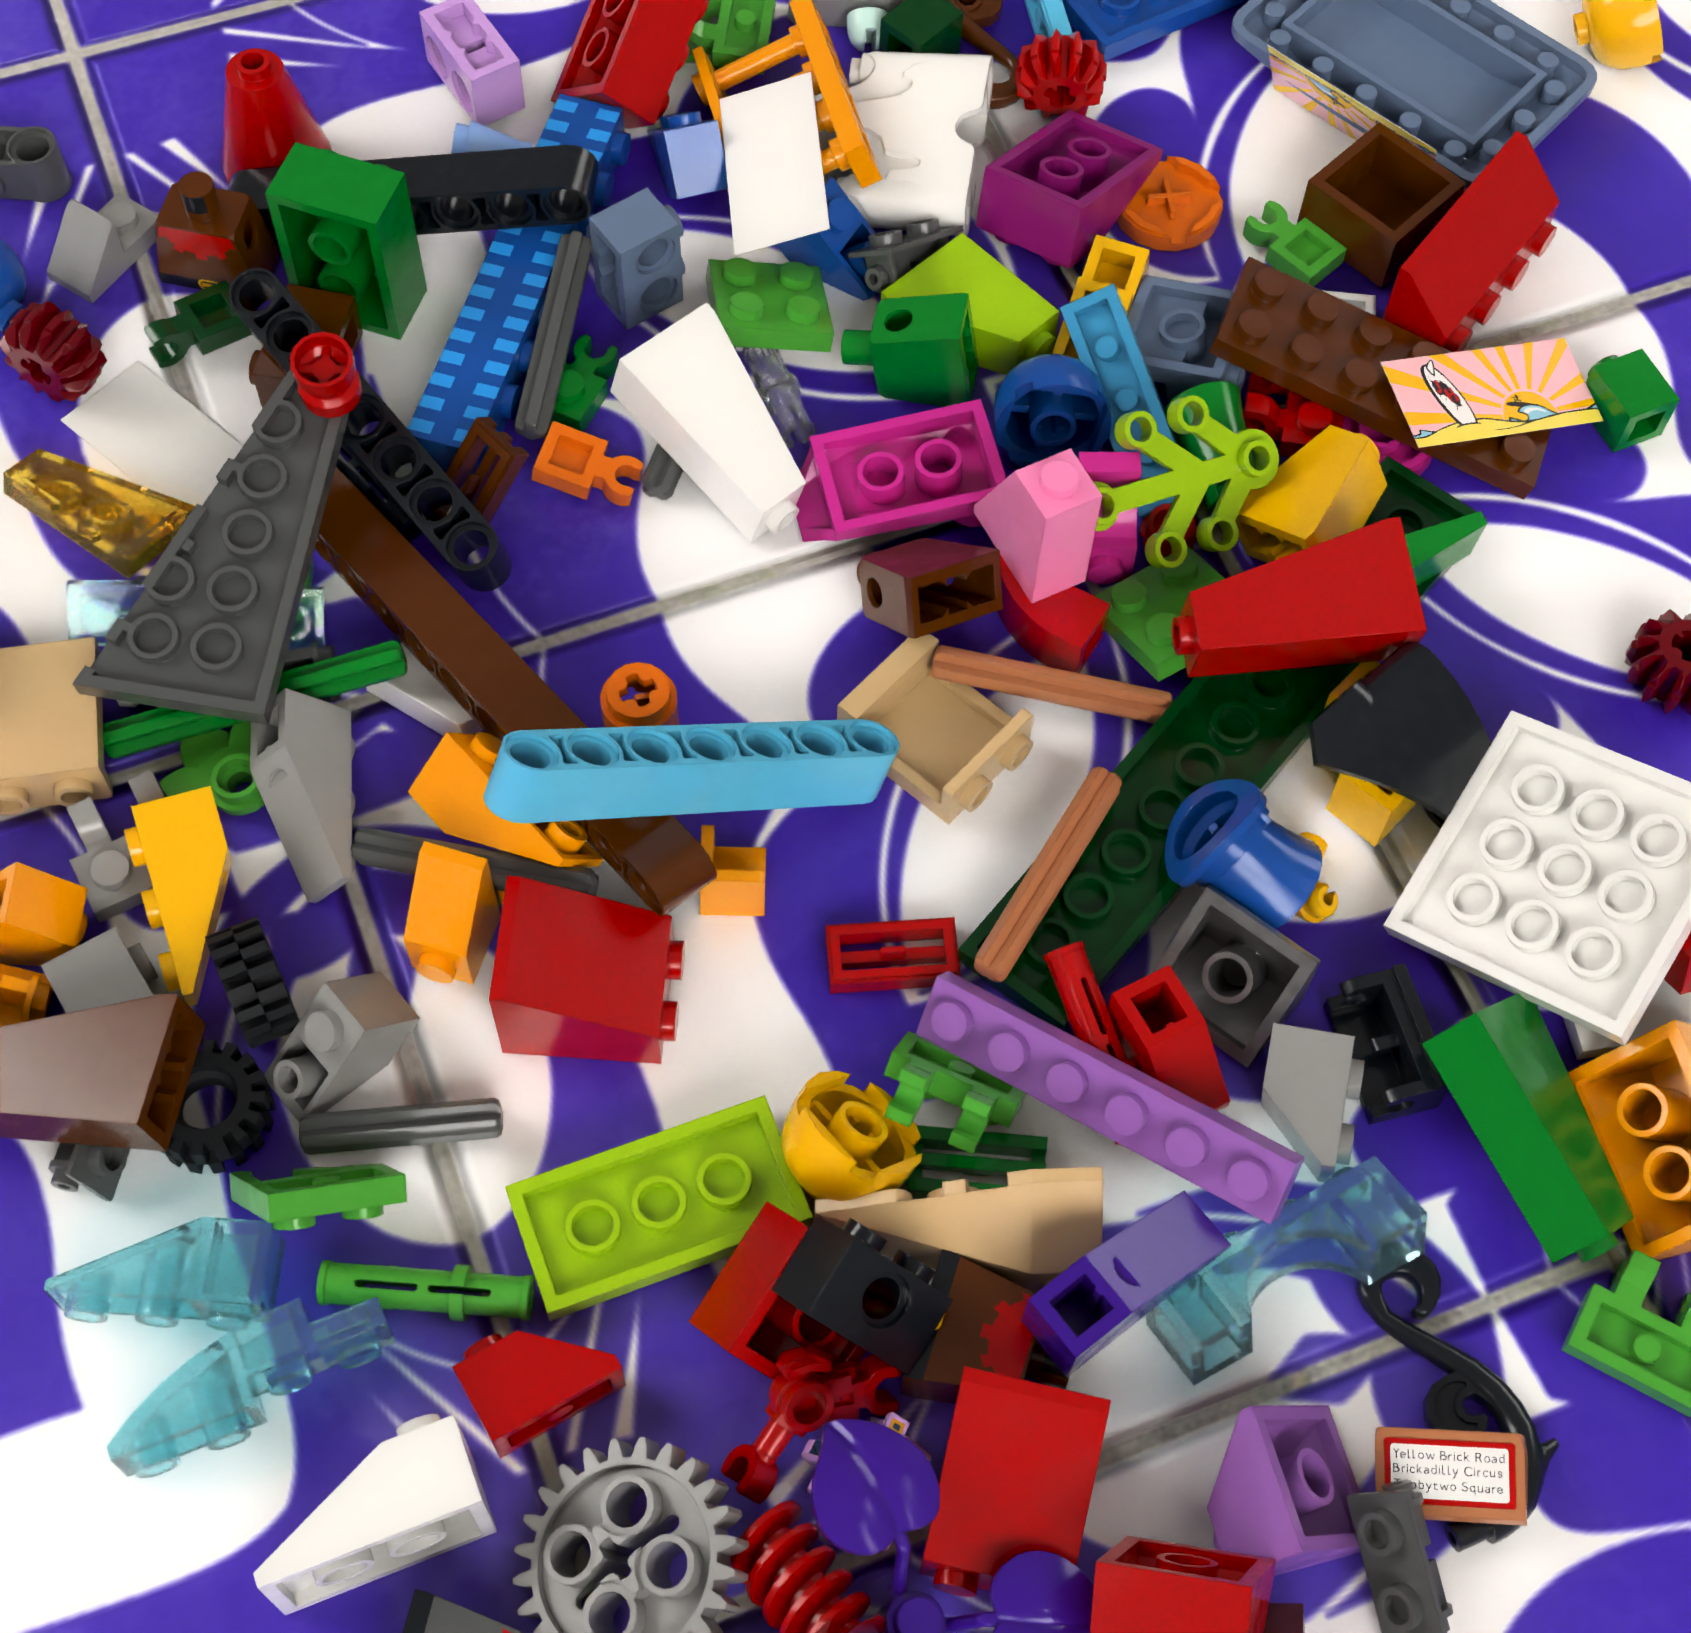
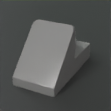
[47,192,158,304]

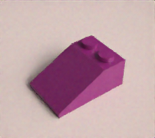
[975,110,1163,268]

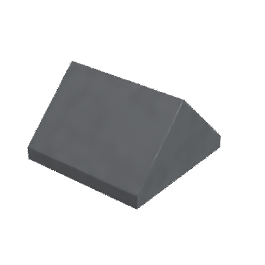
[1152,884,1321,1068]

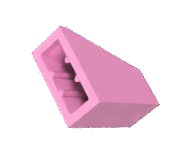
[974,448,1102,604]

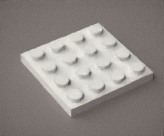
[1383,710,1691,1046]

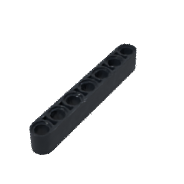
[228,145,599,245]
[228,268,512,592]

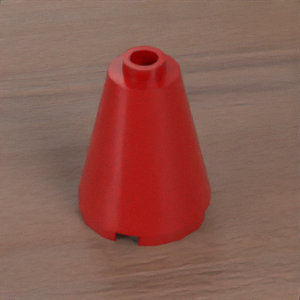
[222,48,332,185]

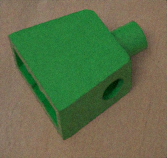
[841,293,979,407]

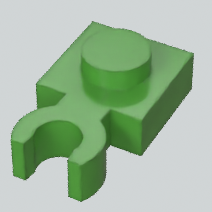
[1243,200,1347,287]

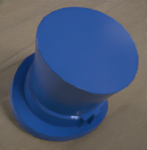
[1165,779,1322,929]

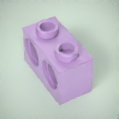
[419,0,526,126]

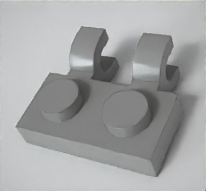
[66,770,164,923]

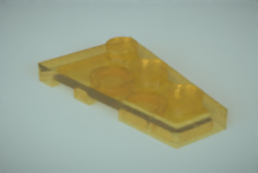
[3,448,195,579]

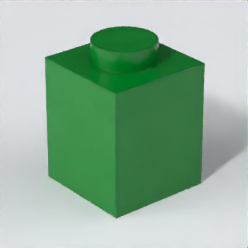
[1586,348,1680,453]

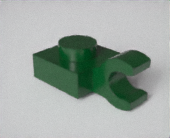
[144,280,253,368]

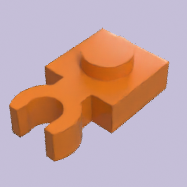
[531,421,644,506]

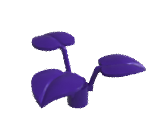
[811,1419,1094,1633]

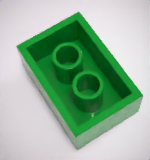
[265,142,427,340]

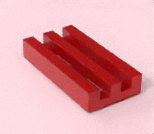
[825,917,961,994]

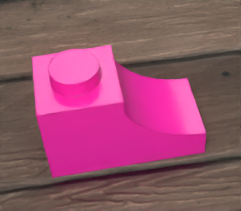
[1078,452,1142,585]

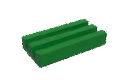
[907,1125,1048,1198]

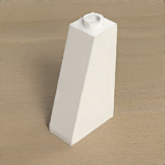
[610,302,806,543]

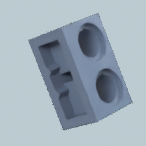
[589,187,685,330]

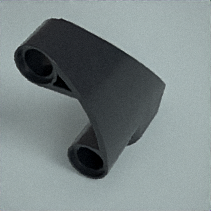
[1309,641,1491,829]

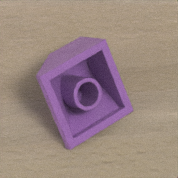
[1207,1405,1360,1576]

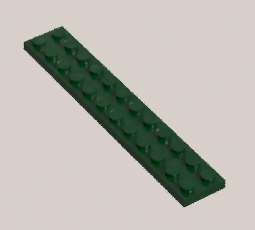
[957,456,1487,1031]

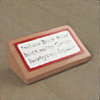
[1375,1427,1528,1526]

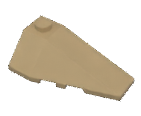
[814,1167,1103,1293]

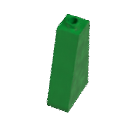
[1422,993,1634,1264]

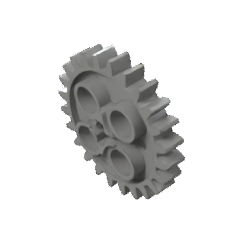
[512,1437,749,1633]

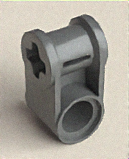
[0,126,73,203]

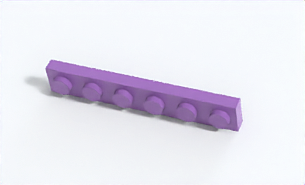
[916,971,1305,1225]

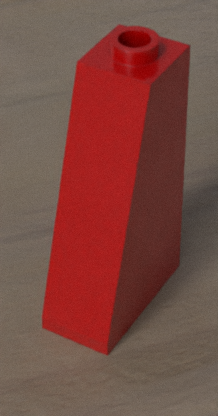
[1171,517,1427,678]

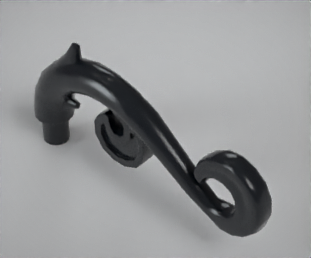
[1356,1245,1559,1552]

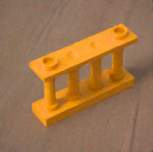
[691,0,882,189]

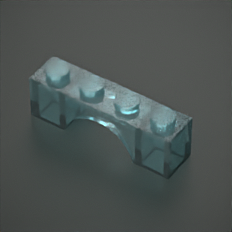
[1146,1156,1427,1386]

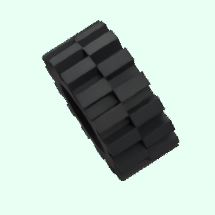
[205,916,299,1049]
[161,1040,275,1174]

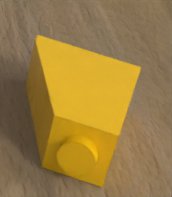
[1235,425,1387,563]

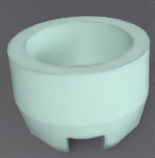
[847,7,888,52]

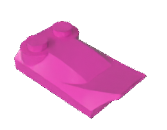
[796,399,1006,542]

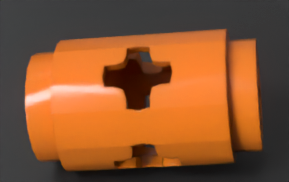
[600,662,679,727]

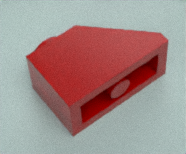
[453,1330,626,1459]

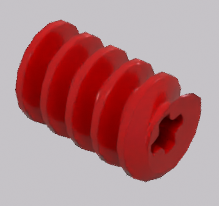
[730,1500,886,1633]

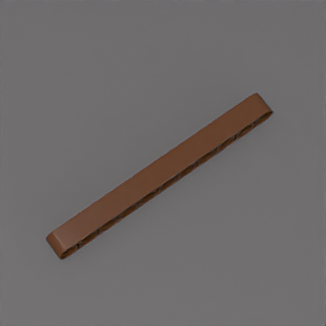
[314,467,717,917]

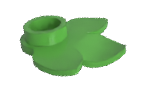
[159,721,265,816]

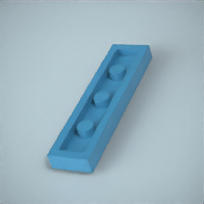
[1060,283,1177,521]

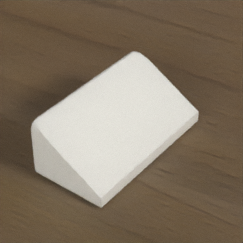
[366,643,483,736]

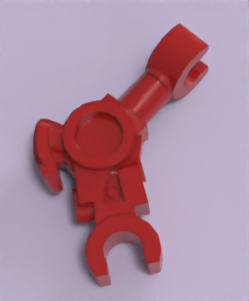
[720,1344,902,1505]

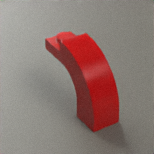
[994,546,1110,673]

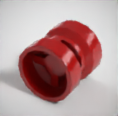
[289,332,362,418]

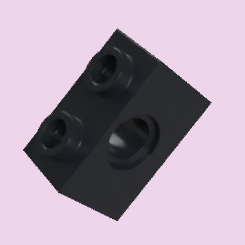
[772,1215,953,1375]

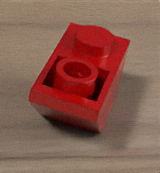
[1108,965,1230,1111]

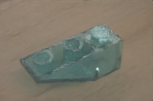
[44,1217,286,1332]

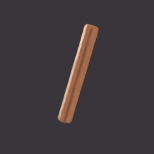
[930,645,1173,724]
[974,766,1122,983]

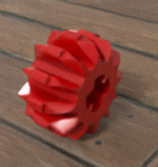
[1015,28,1107,118]

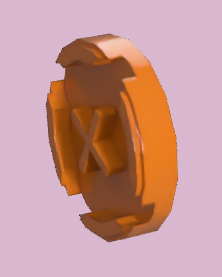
[1117,156,1223,252]

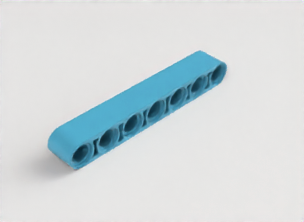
[483,719,900,823]

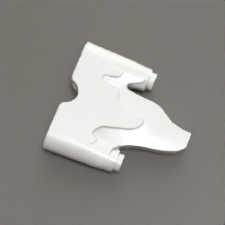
[814,51,994,236]

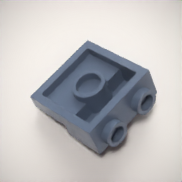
[1128,275,1246,400]

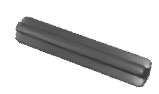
[299,1098,503,1155]

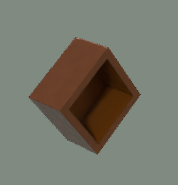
[1296,122,1466,288]

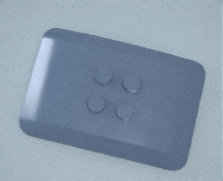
[1231,0,1597,189]

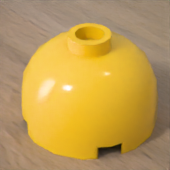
[1572,0,1663,70]
[781,1071,922,1201]

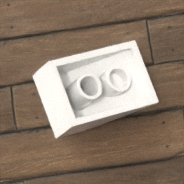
[253,1414,497,1616]

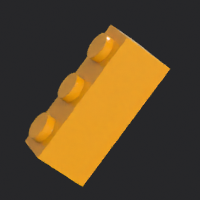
[1568,1019,1691,1260]

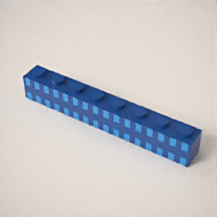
[407,94,631,482]

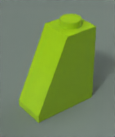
[881,233,1059,375]

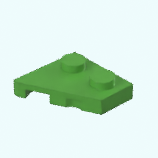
[229,1163,407,1230]

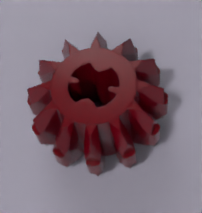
[0,301,107,402]
[1624,609,1691,716]

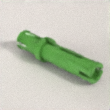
[316,1260,535,1322]

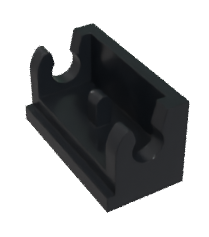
[1323,963,1449,1125]

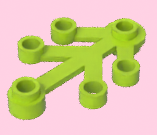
[1094,395,1279,569]

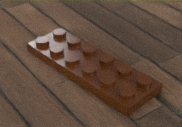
[1209,257,1552,500]

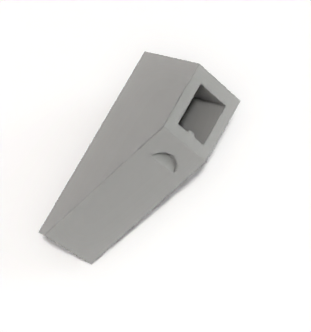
[250,688,356,904]

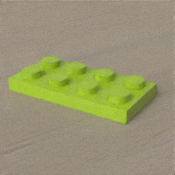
[505,1095,813,1321]

